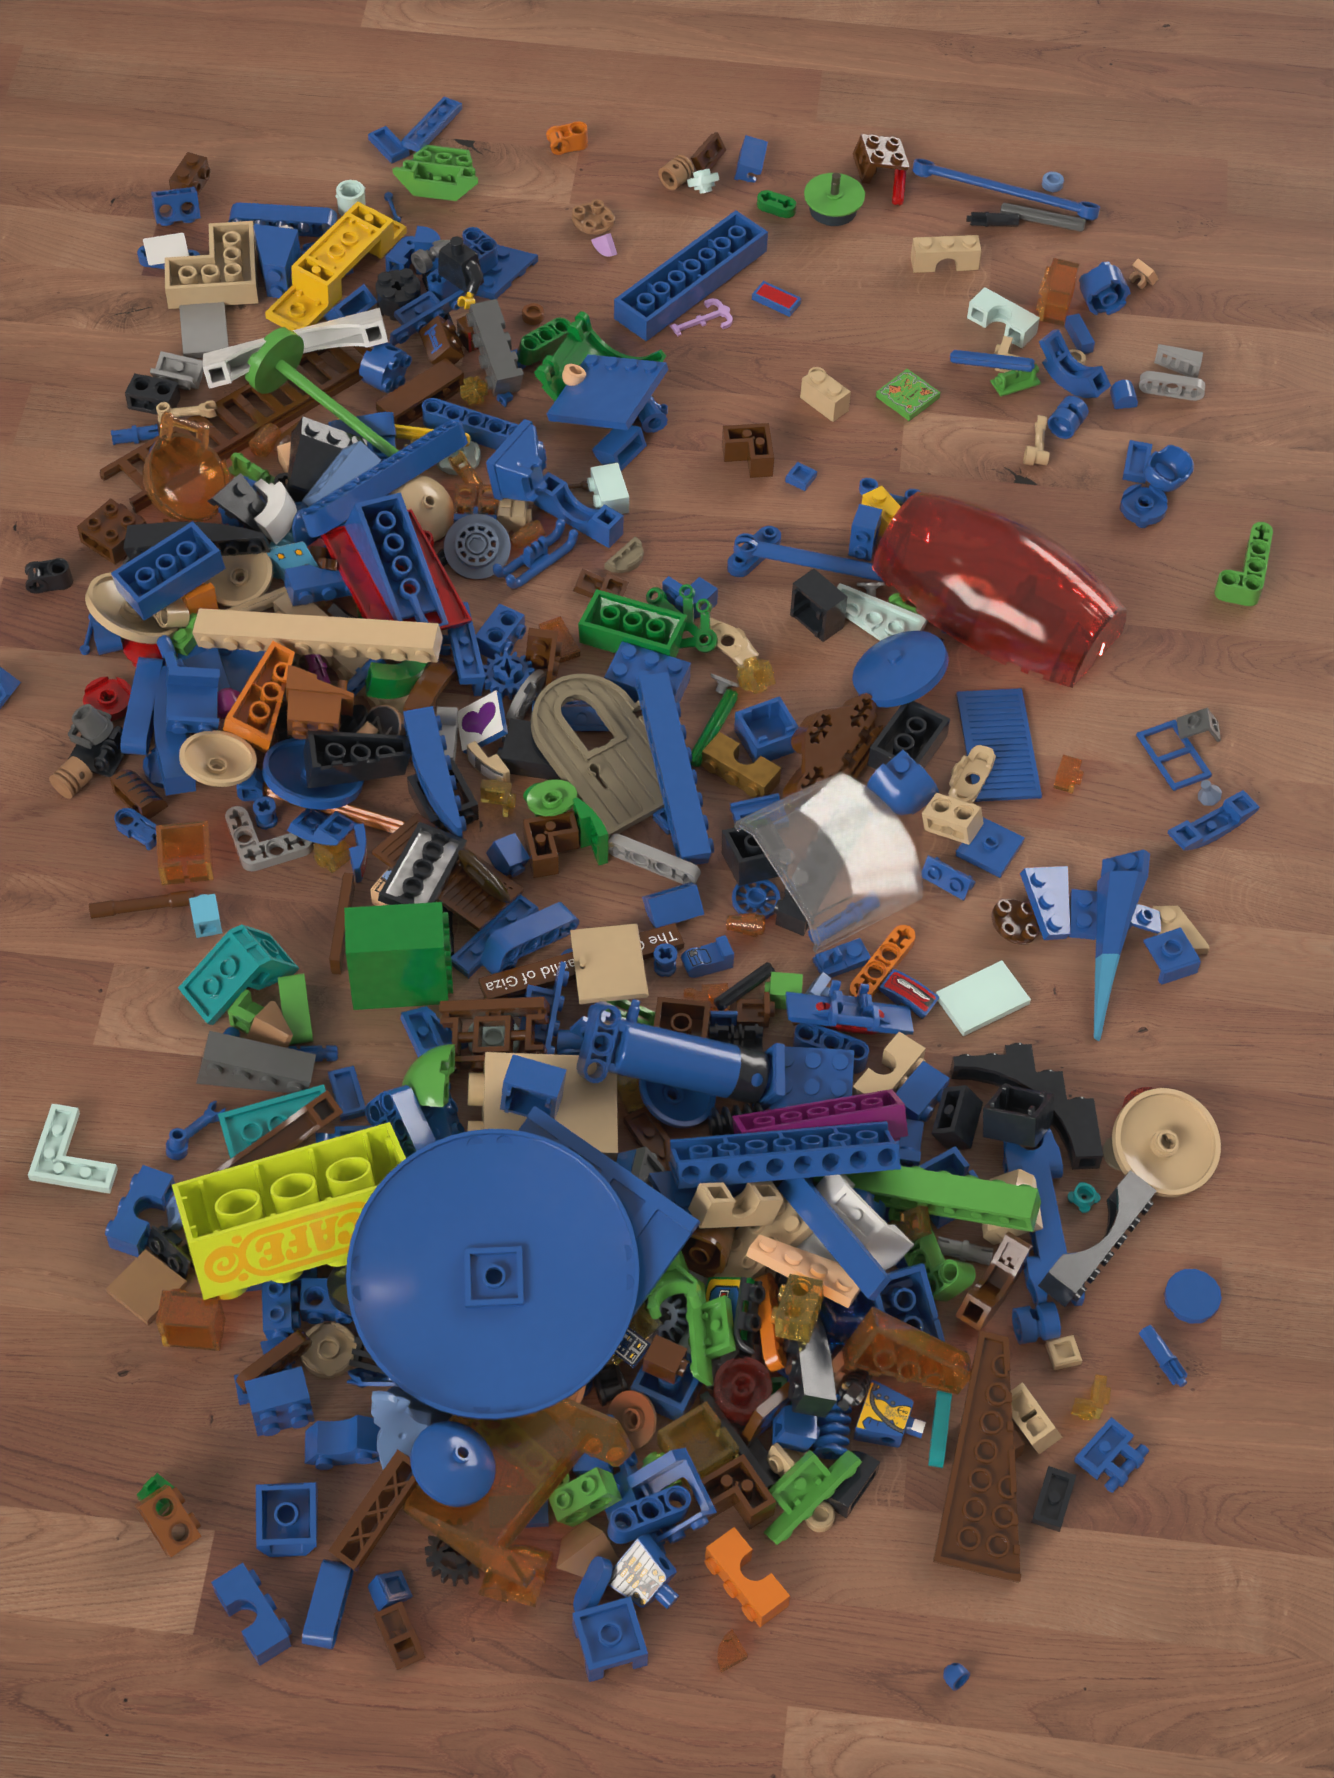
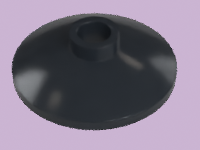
[339,704,368,733]

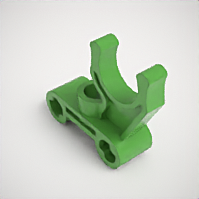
[647,1251,702,1319]

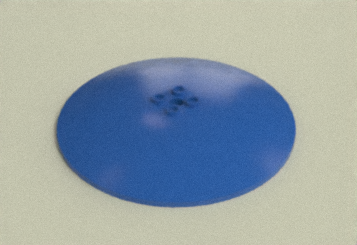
[346,1129,639,1420]

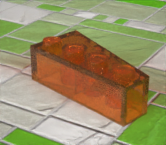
[842,1307,972,1395]

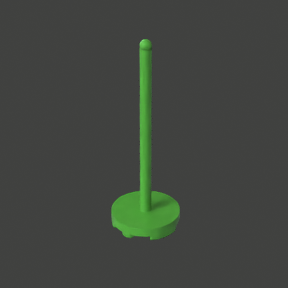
[245,327,399,457]

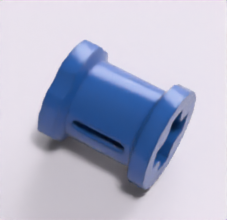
[253,796,278,830]
[654,943,678,977]

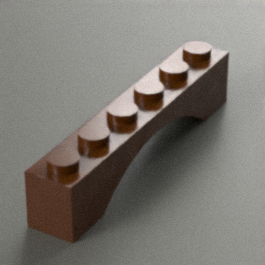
[209,1090,343,1174]

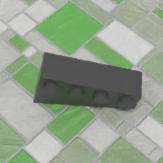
[466,299,524,397]
[196,1031,316,1094]

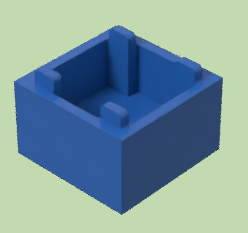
[734,696,798,763]
[500,1054,566,1119]

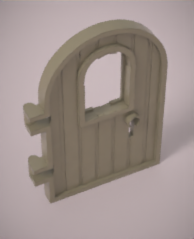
[531,674,697,840]

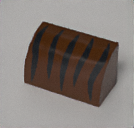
[110,770,168,819]

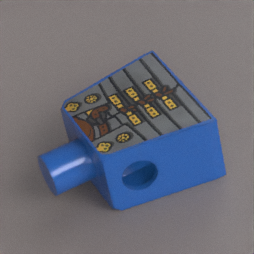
[608,1533,679,1609]

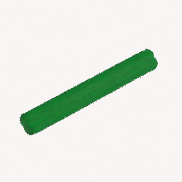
[690,689,738,767]

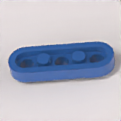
[727,526,781,577]

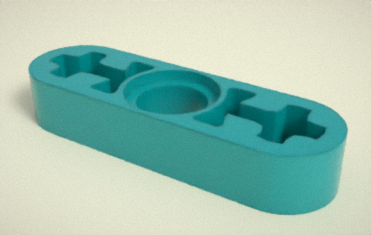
[928,1386,952,1468]

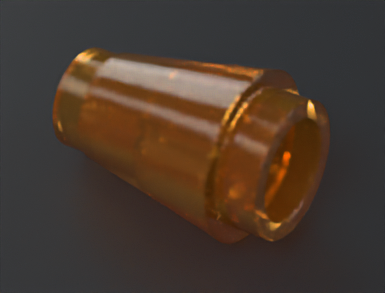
[509,520,546,550]
[726,912,765,937]

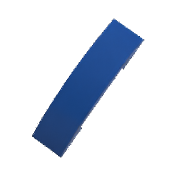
[1168,790,1260,851]

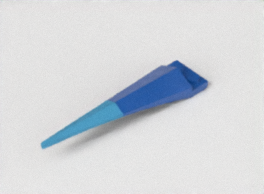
[1094,849,1150,1041]

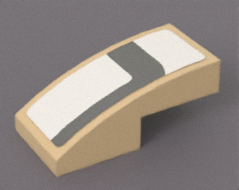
[467,741,510,788]

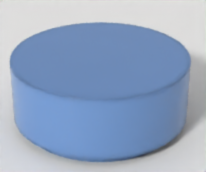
[1042,172,1064,192]

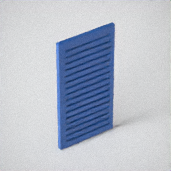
[956,688,1042,802]

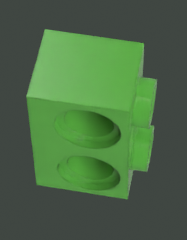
[547,1467,622,1527]

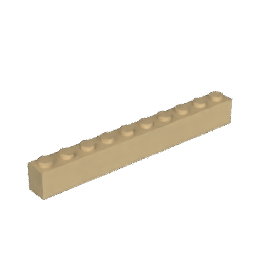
[192,608,443,663]

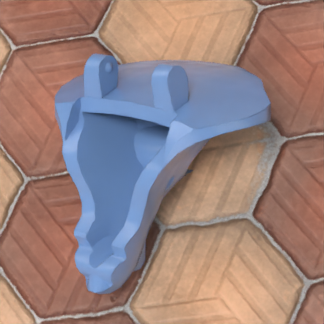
[371,1386,459,1491]

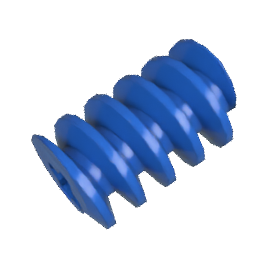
[812,1394,852,1460]

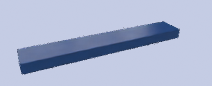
[777,1178,892,1301]

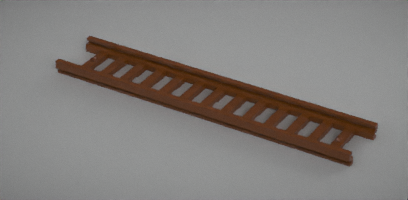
[99,346,372,513]

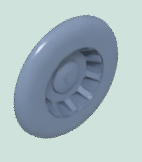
[444,514,511,579]

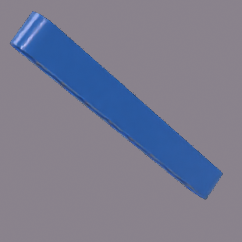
[301,419,468,537]

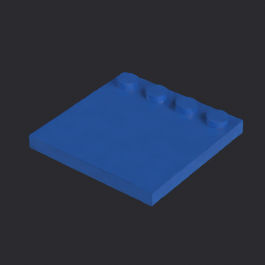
[547,354,669,430]

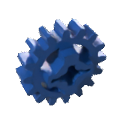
[483,651,535,700]

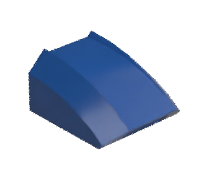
[256,1482,318,1557]

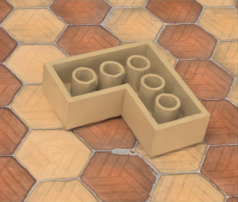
[165,221,258,309]

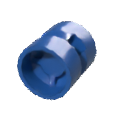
[1047,396,1089,439]
[1012,1302,1061,1345]

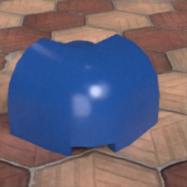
[867,750,939,815]

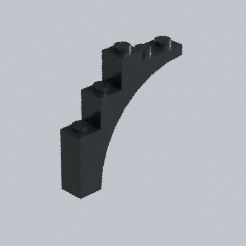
[950,1043,1103,1170]

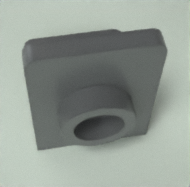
[1177,707,1221,742]

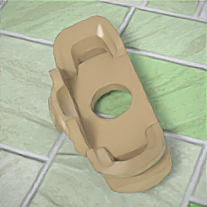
[698,617,759,670]
[948,745,996,803]

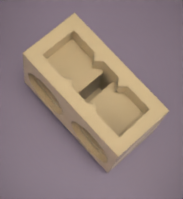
[922,793,984,845]
[1011,1382,1063,1454]

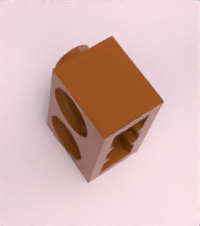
[135,1485,202,1557]

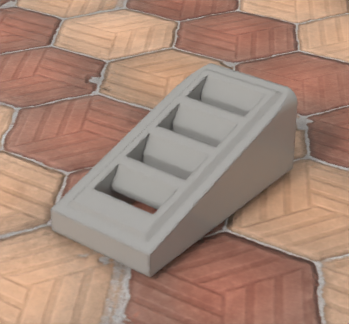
[1154,344,1203,378]

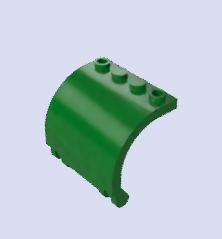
[534,311,666,402]

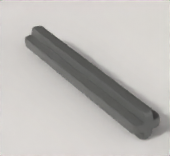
[1000,202,1086,232]

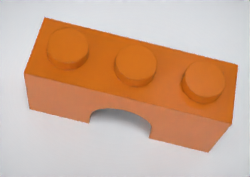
[704,1527,790,1628]

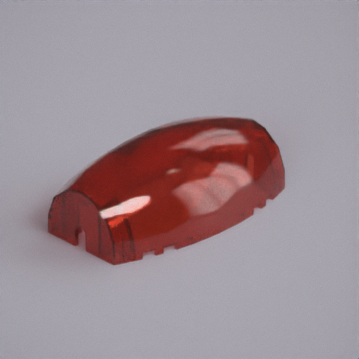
[872,491,1127,688]

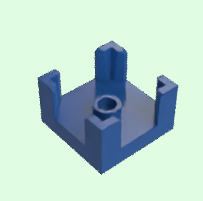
[572,1596,648,1682]

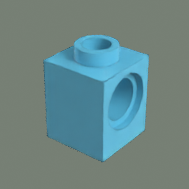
[189,894,222,938]

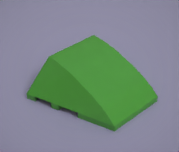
[393,145,478,201]

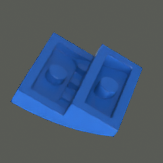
[287,808,357,845]

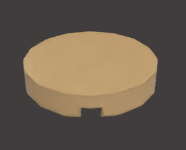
[301,1322,356,1378]

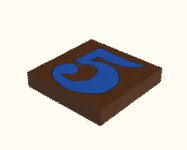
[740,1381,791,1447]

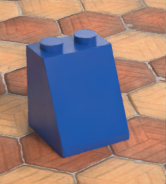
[253,224,301,298]

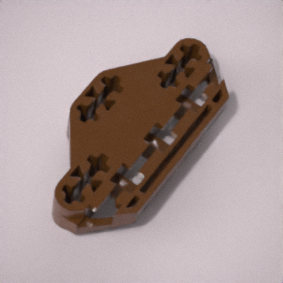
[783,693,883,810]

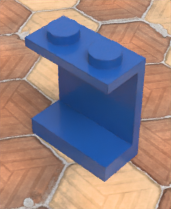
[166,666,220,734]

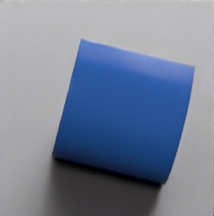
[1110,380,1138,409]

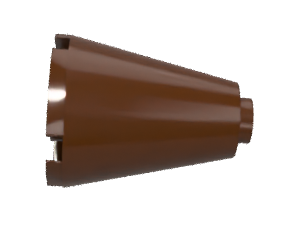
[681,1226,736,1278]

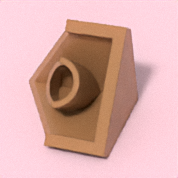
[246,1001,293,1048]
[556,1521,619,1577]

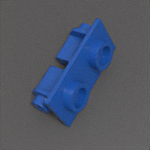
[920,855,976,901]

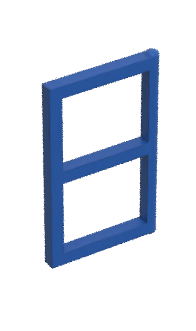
[1136,720,1212,791]

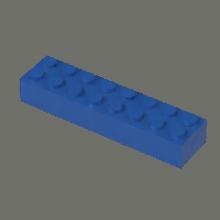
[614,210,768,341]

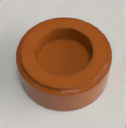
[522,303,544,325]

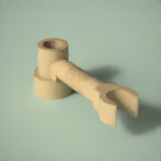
[156,400,217,430]
[1023,415,1049,466]

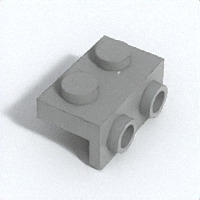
[150,351,204,390]

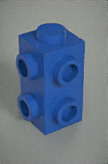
[262,1280,301,1344]

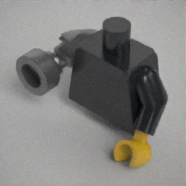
[411,236,484,309]

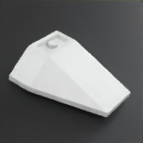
[796,1174,914,1304]

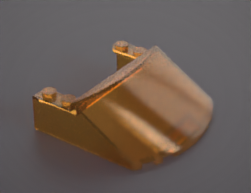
[402,1398,635,1588]

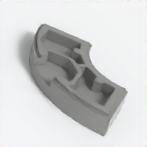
[506,669,547,720]

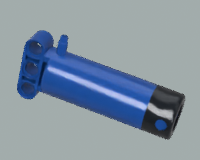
[576,999,770,1104]

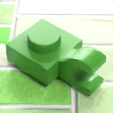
[171,613,197,656]

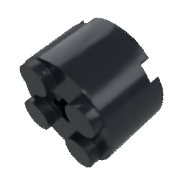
[375,268,421,321]

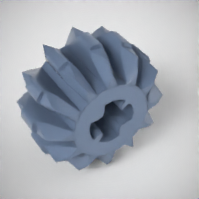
[640,1296,689,1342]

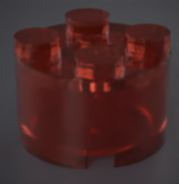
[713,1357,772,1425]

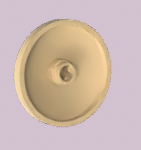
[85,573,180,644]
[1112,1088,1221,1197]

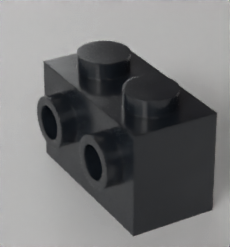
[931,1085,983,1150]

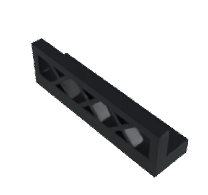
[699,1390,781,1490]

